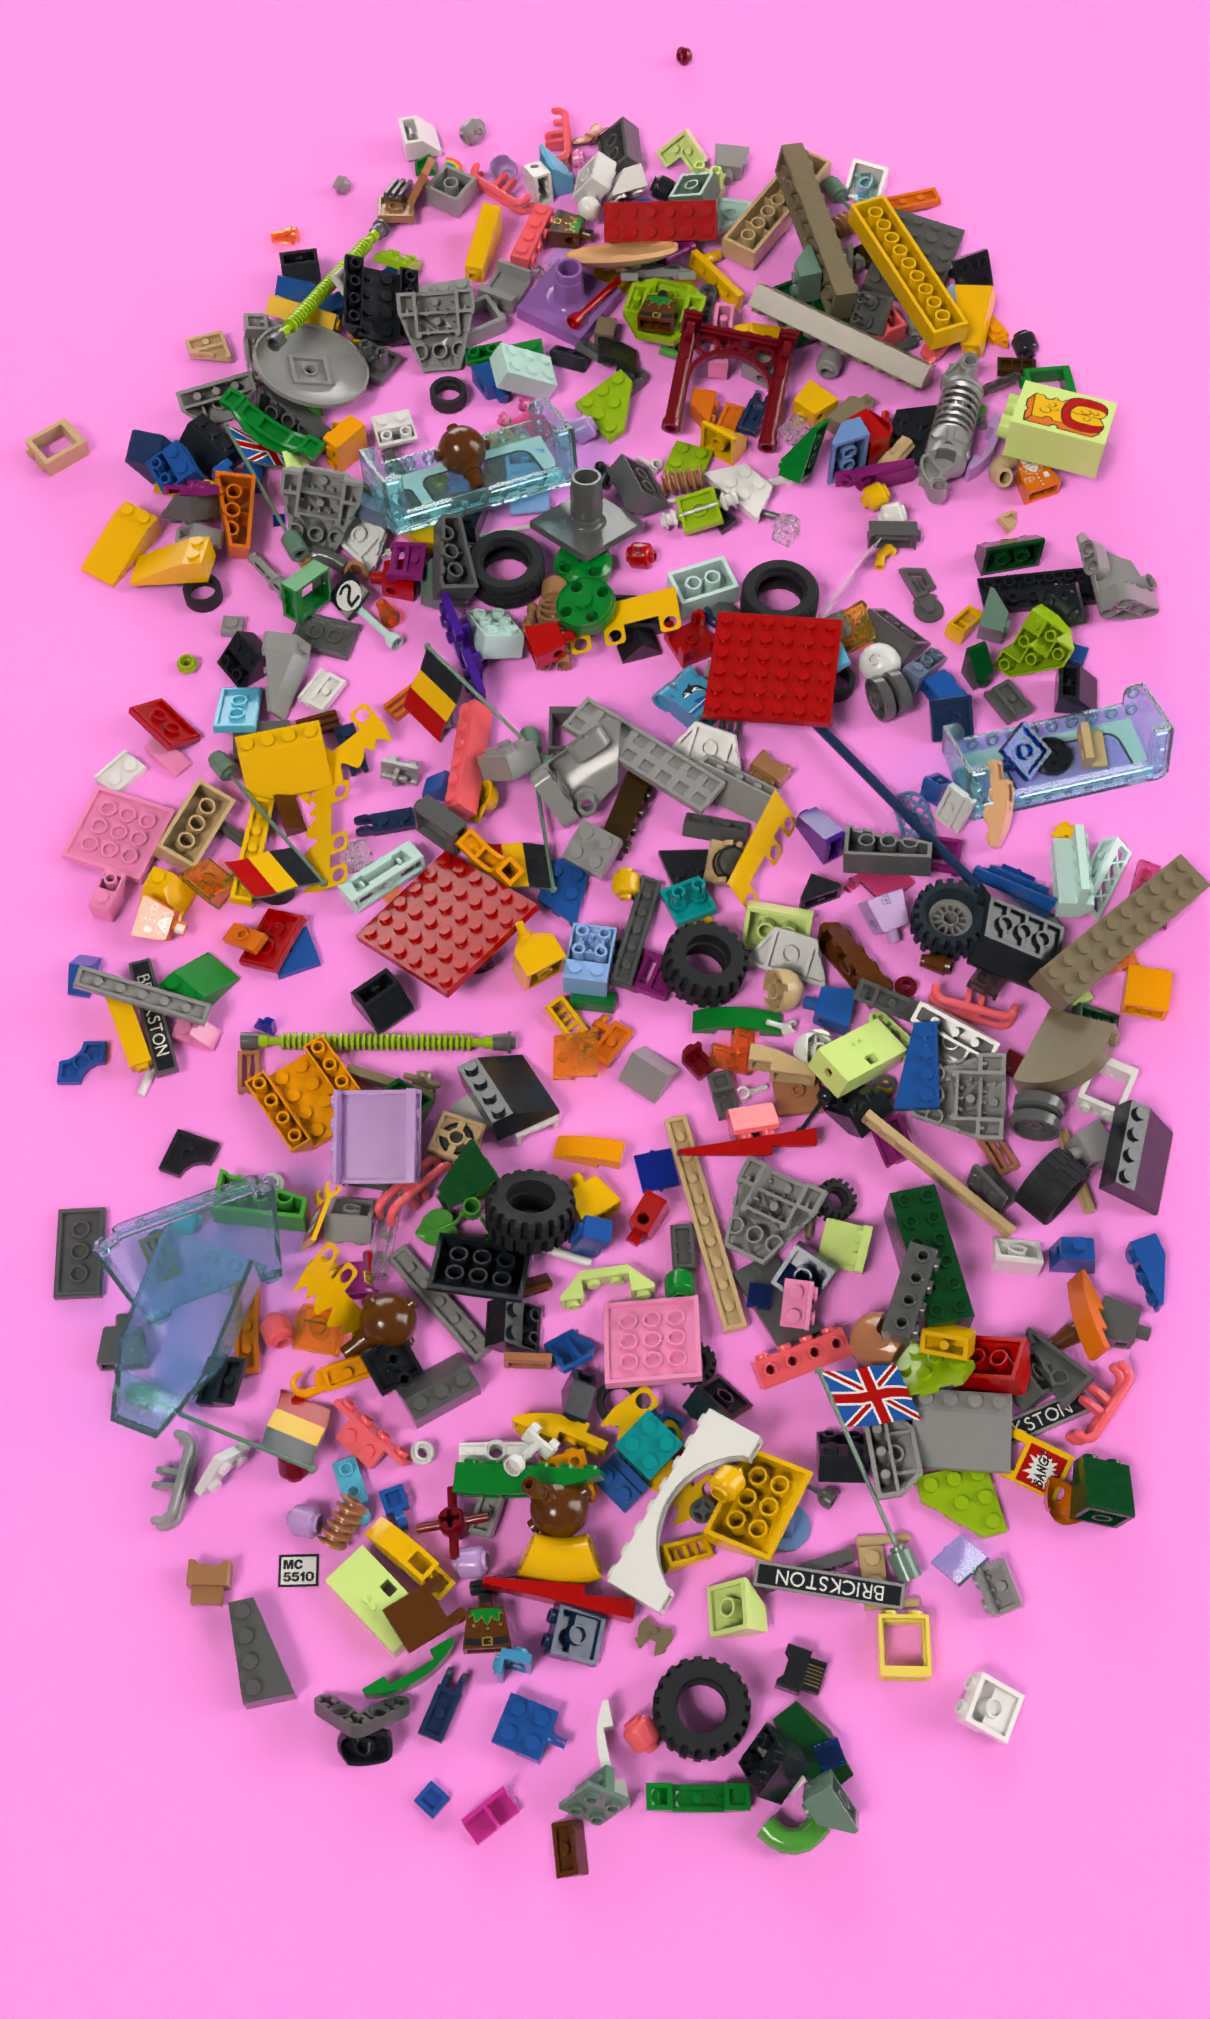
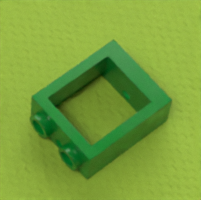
[1019,365,1077,393]
[281,559,331,624]

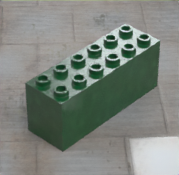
[883,1184,975,1340]

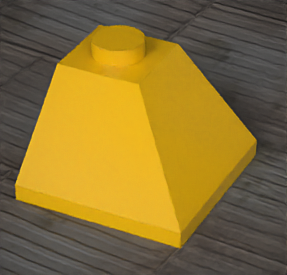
[700,420,747,466]
[138,866,197,922]

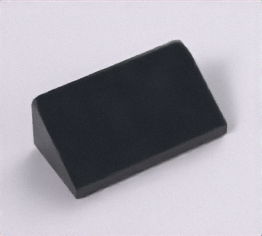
[549,345,591,373]

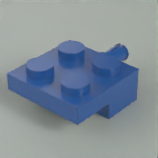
[491,1692,568,1765]

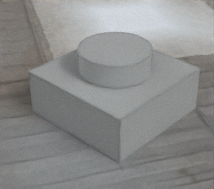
[220,615,245,638]

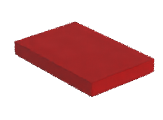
[128,698,201,751]
[238,908,307,974]

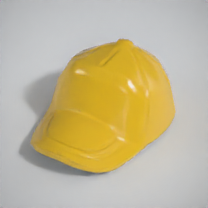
[469,780,499,823]

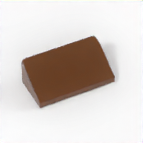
[273,794,307,837]
[524,1273,553,1298]
[551,1819,589,1879]

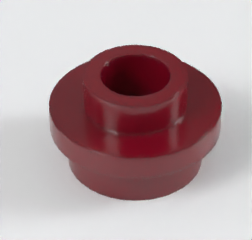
[676,46,692,65]
[894,976,917,998]

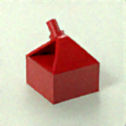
[847,408,893,466]

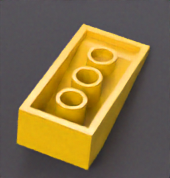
[81,501,162,588]
[129,536,216,586]

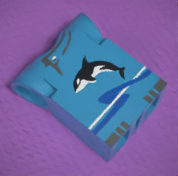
[651,665,719,728]

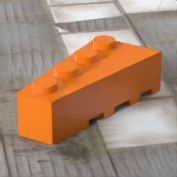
[214,470,256,559]

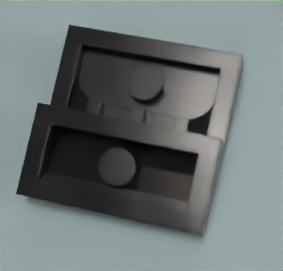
[597,337,637,373]
[195,1356,248,1408]

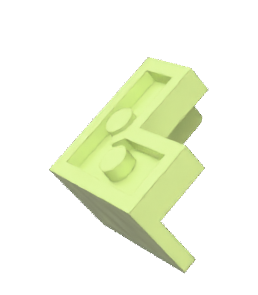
[655,128,709,171]

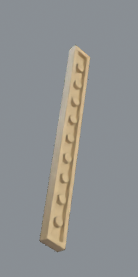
[664,1114,747,1334]

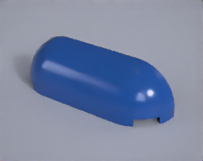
[972,864,1057,912]

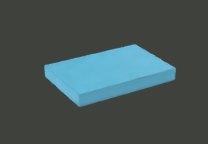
[213,687,263,733]

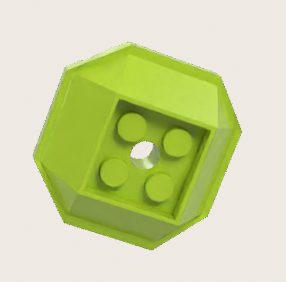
[623,277,707,347]

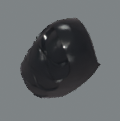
[337,1728,393,1766]

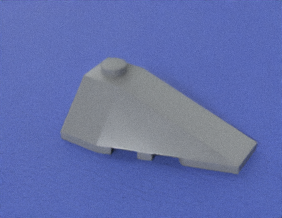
[262,631,311,721]

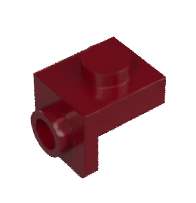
[681,1041,716,1081]

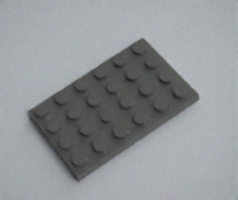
[861,208,965,301]

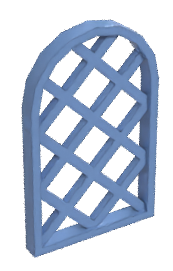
[894,791,937,839]

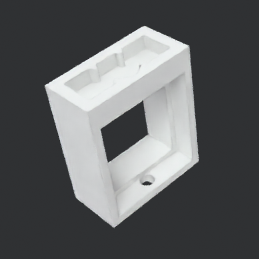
[1073,1058,1139,1122]

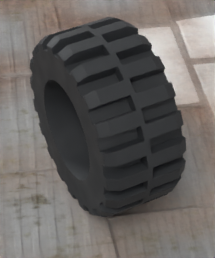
[660,920,749,1008]
[485,1169,576,1255]
[652,1656,751,1762]

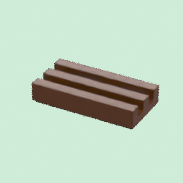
[295,709,341,735]

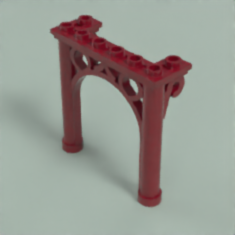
[661,308,800,453]

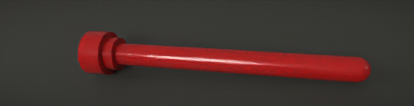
[566,271,625,330]

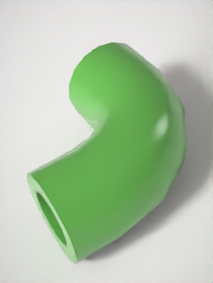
[757,1816,830,1855]

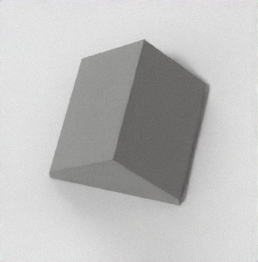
[618,1046,681,1104]

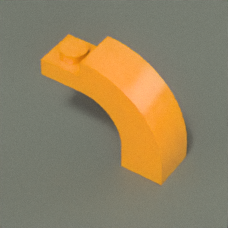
[454,827,525,887]

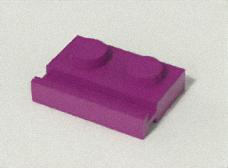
[871,1113,912,1168]

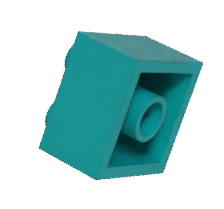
[613,1409,684,1483]

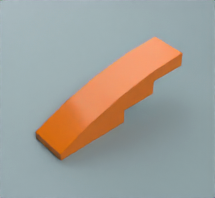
[1067,1269,1111,1361]

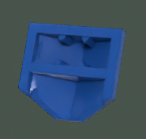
[543,1329,597,1374]

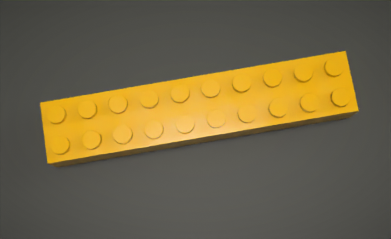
[848,195,969,351]

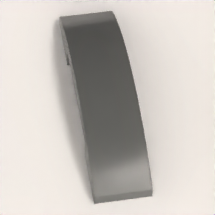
[852,978,919,1023]

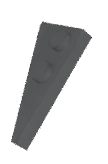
[1025,1327,1095,1410]

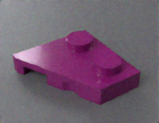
[163,479,219,496]

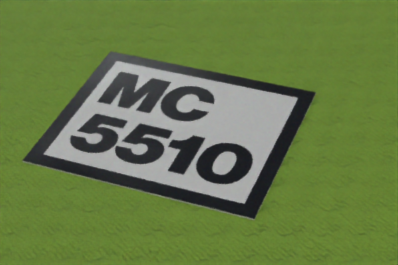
[278,1554,319,1587]

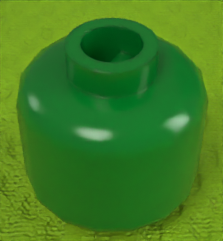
[664,1267,695,1298]

